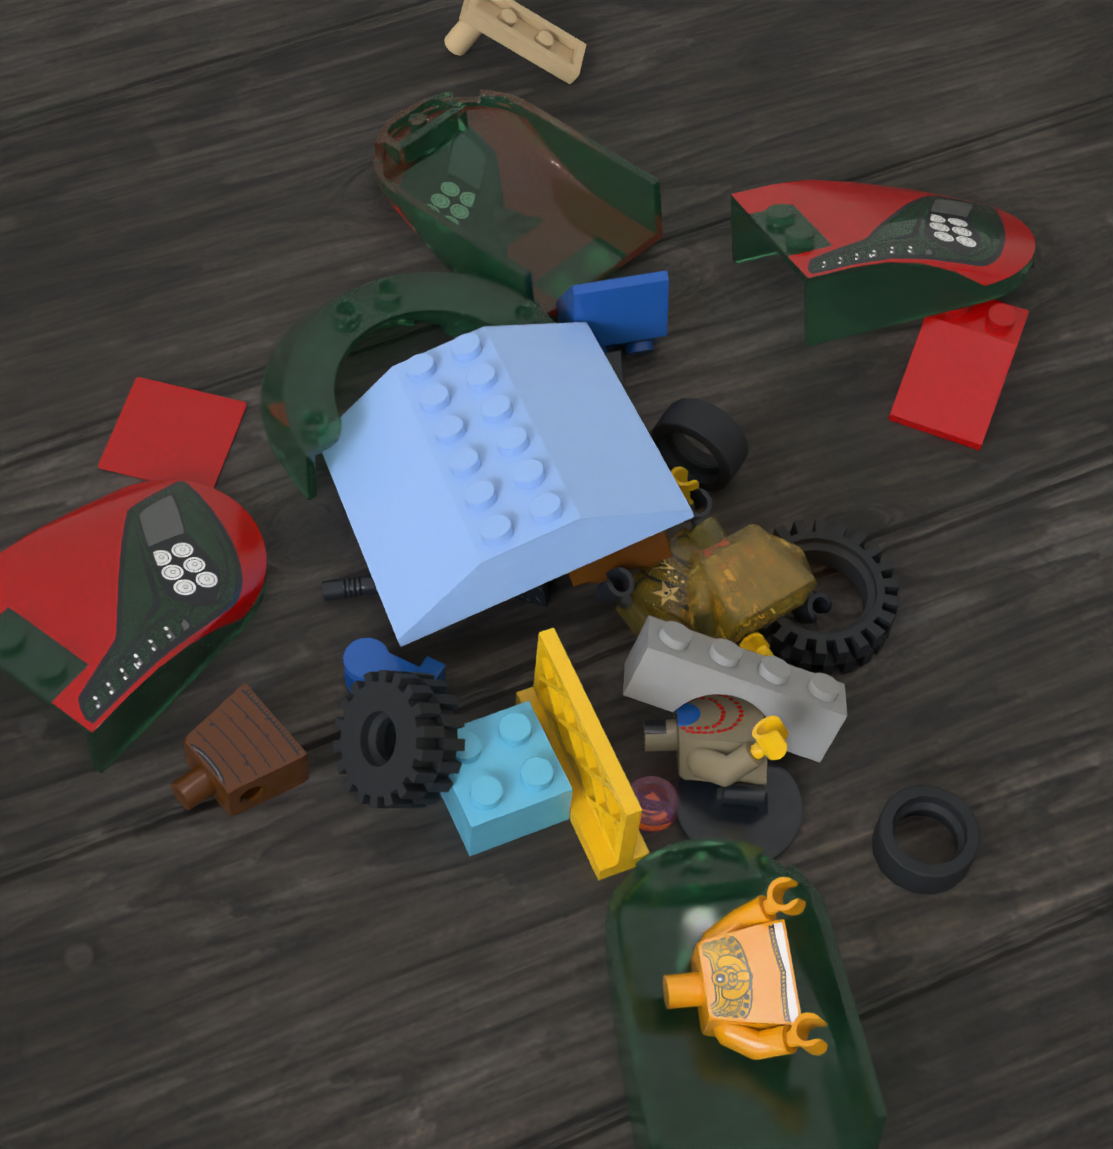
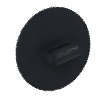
[675,759,803,866]

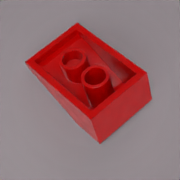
[888,281,1029,451]

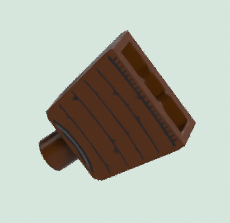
[170,683,309,815]

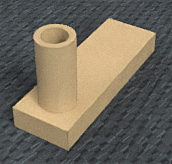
[444,0,587,84]

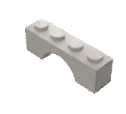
[623,616,847,762]

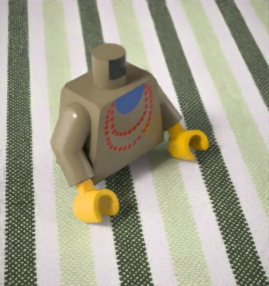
[643,633,789,787]

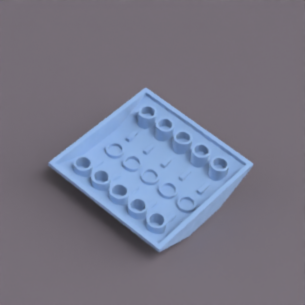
[317,322,694,647]

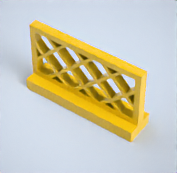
[515,628,650,881]

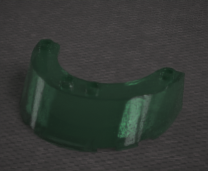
[261,272,555,500]

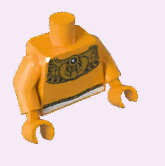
[663,877,828,1060]

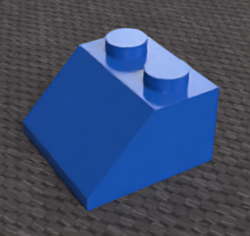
[555,270,669,355]

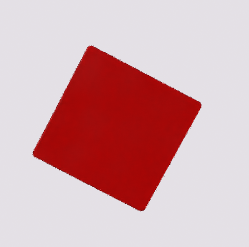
[98,377,247,490]

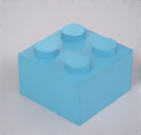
[440,701,573,856]

